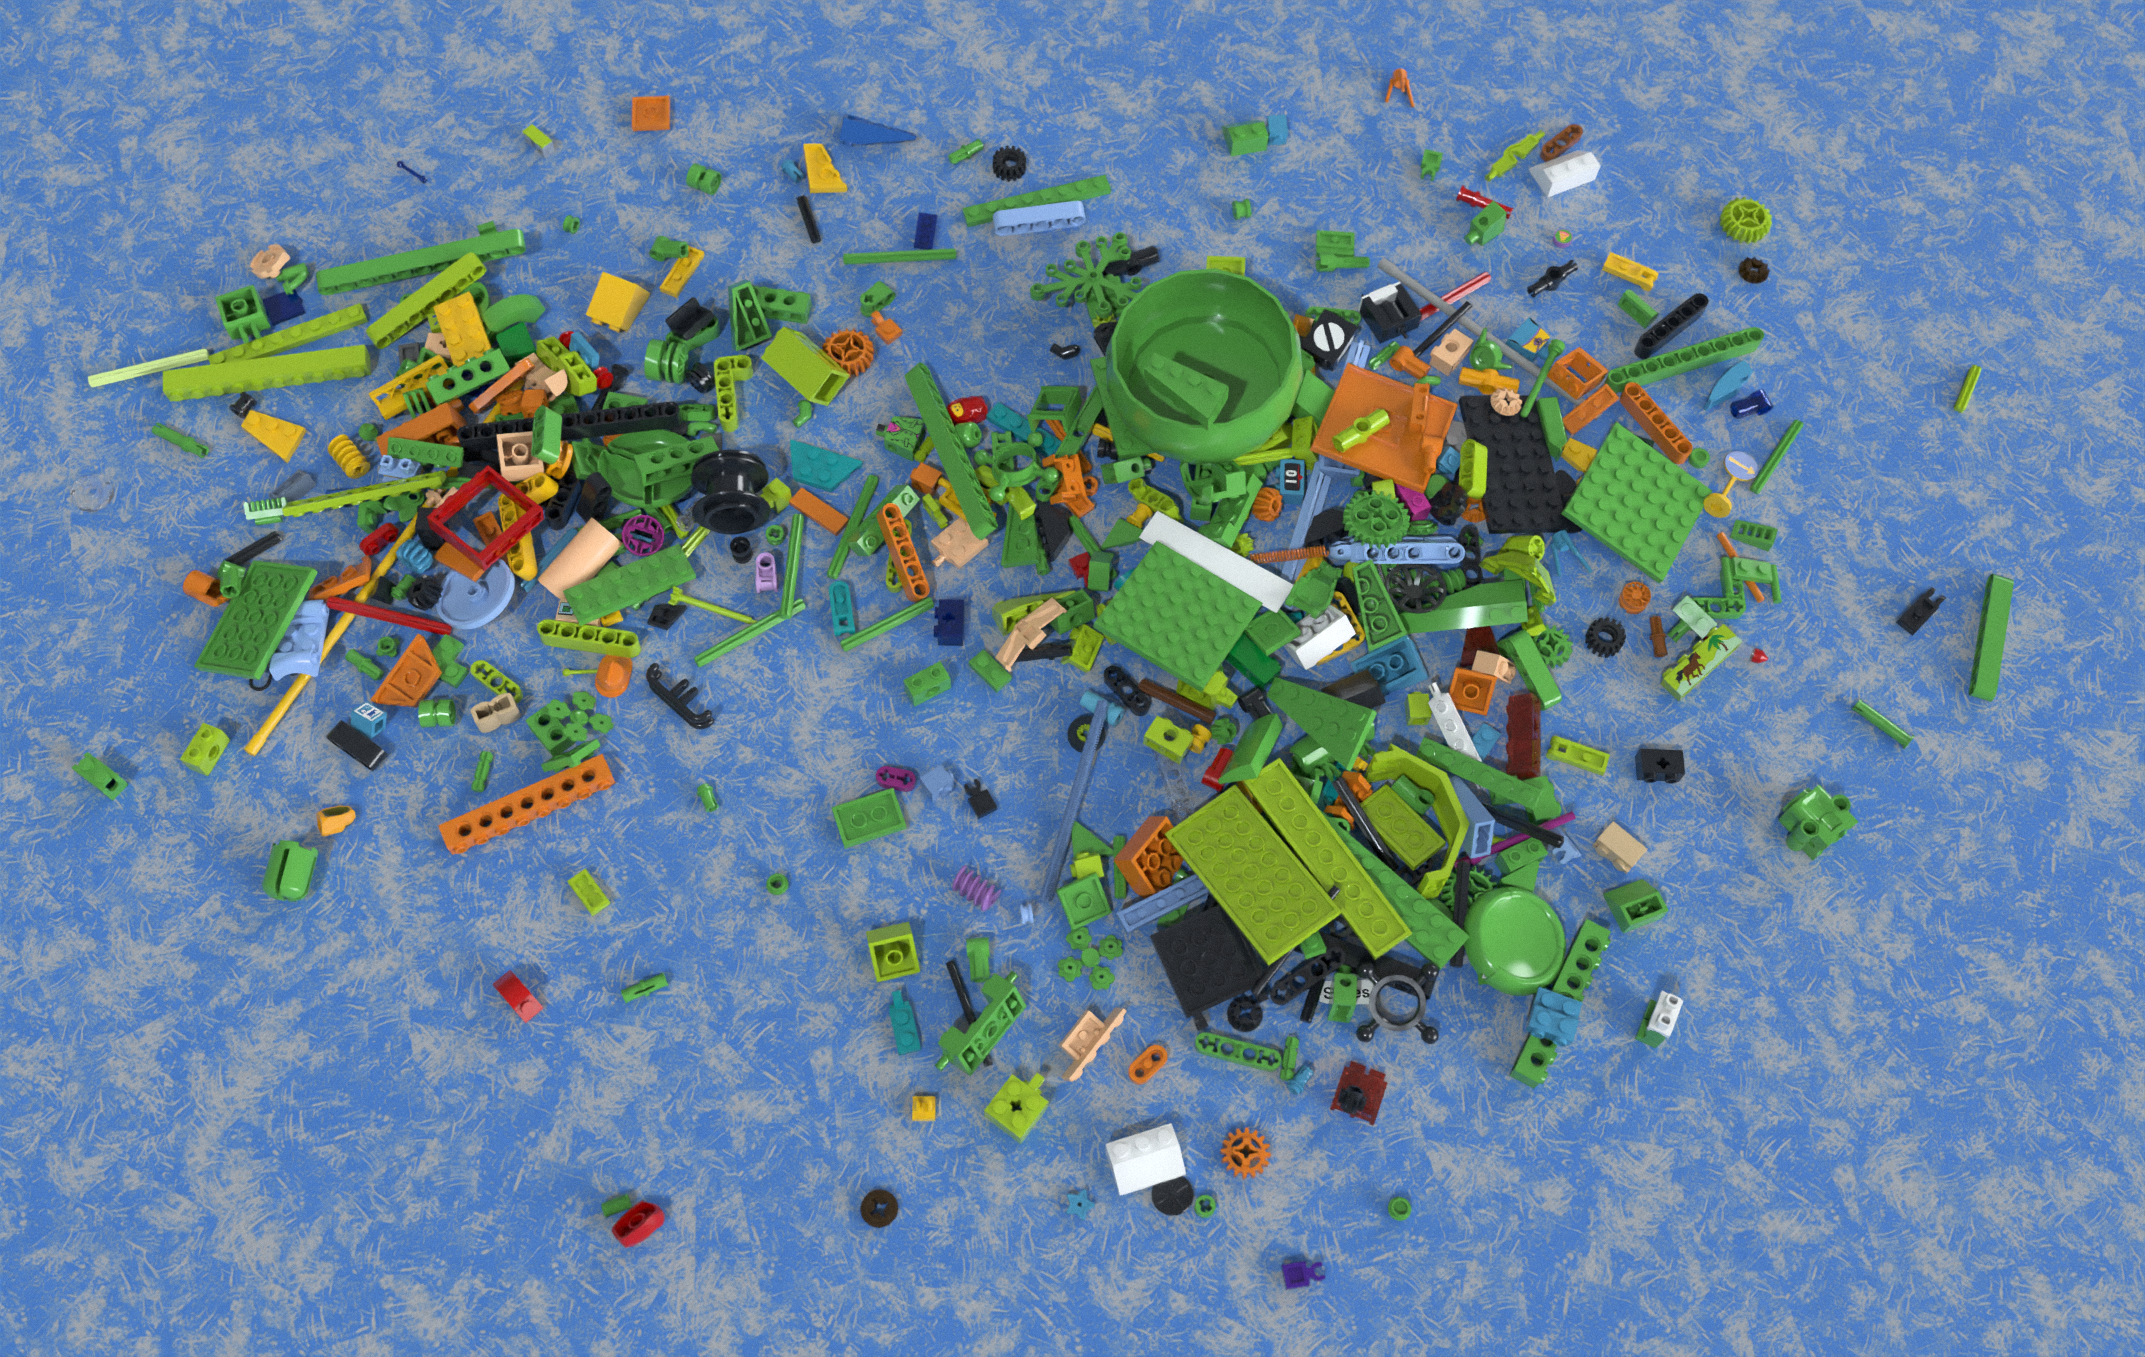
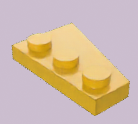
[803,143,848,193]
[241,410,307,464]
[1561,438,1598,473]

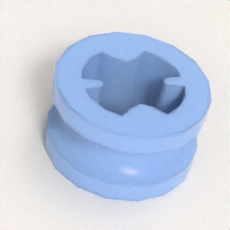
[1020,903,1033,924]

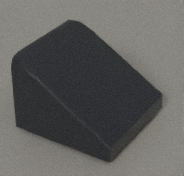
[371,576,396,605]

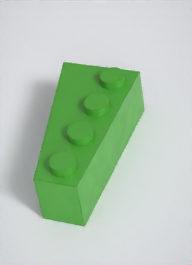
[1352,559,1407,654]

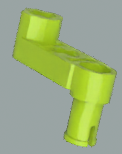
[1128,478,1184,524]

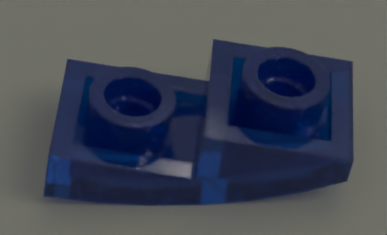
[914,212,938,250]

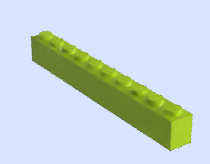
[163,344,371,402]

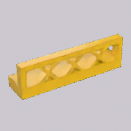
[368,354,454,420]

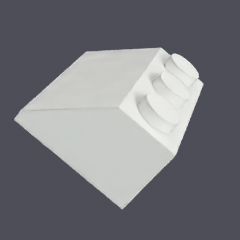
[1529,150,1601,198]
[1283,604,1356,670]
[1105,1123,1186,1196]

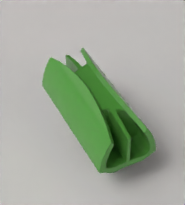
[1289,723,1376,782]

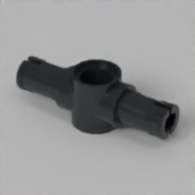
[1527,260,1578,298]

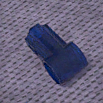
[1730,389,1774,419]

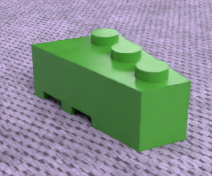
[728,279,772,351]

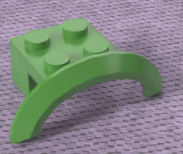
[1179,460,1246,506]

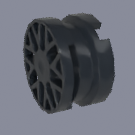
[685,362,715,393]

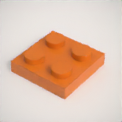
[632,96,670,131]

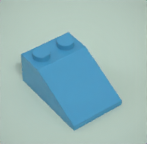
[1351,635,1429,695]

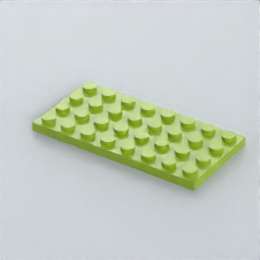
[1165,785,1341,966]

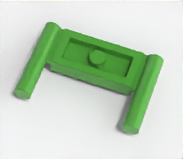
[1721,557,1782,604]

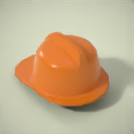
[595,655,633,698]

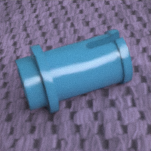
[781,159,804,183]
[1287,1065,1314,1095]

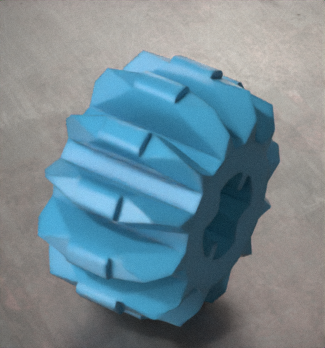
[396,539,433,574]

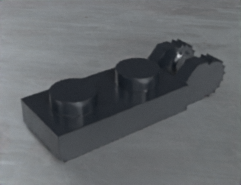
[1896,587,1946,636]

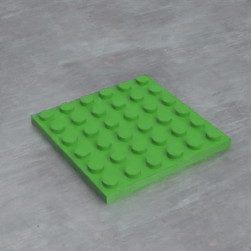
[1561,422,1712,583]
[1093,541,1263,693]

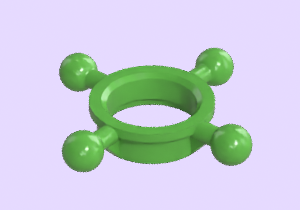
[974,432,1059,502]

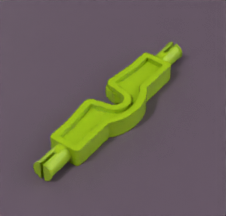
[1485,130,1545,182]

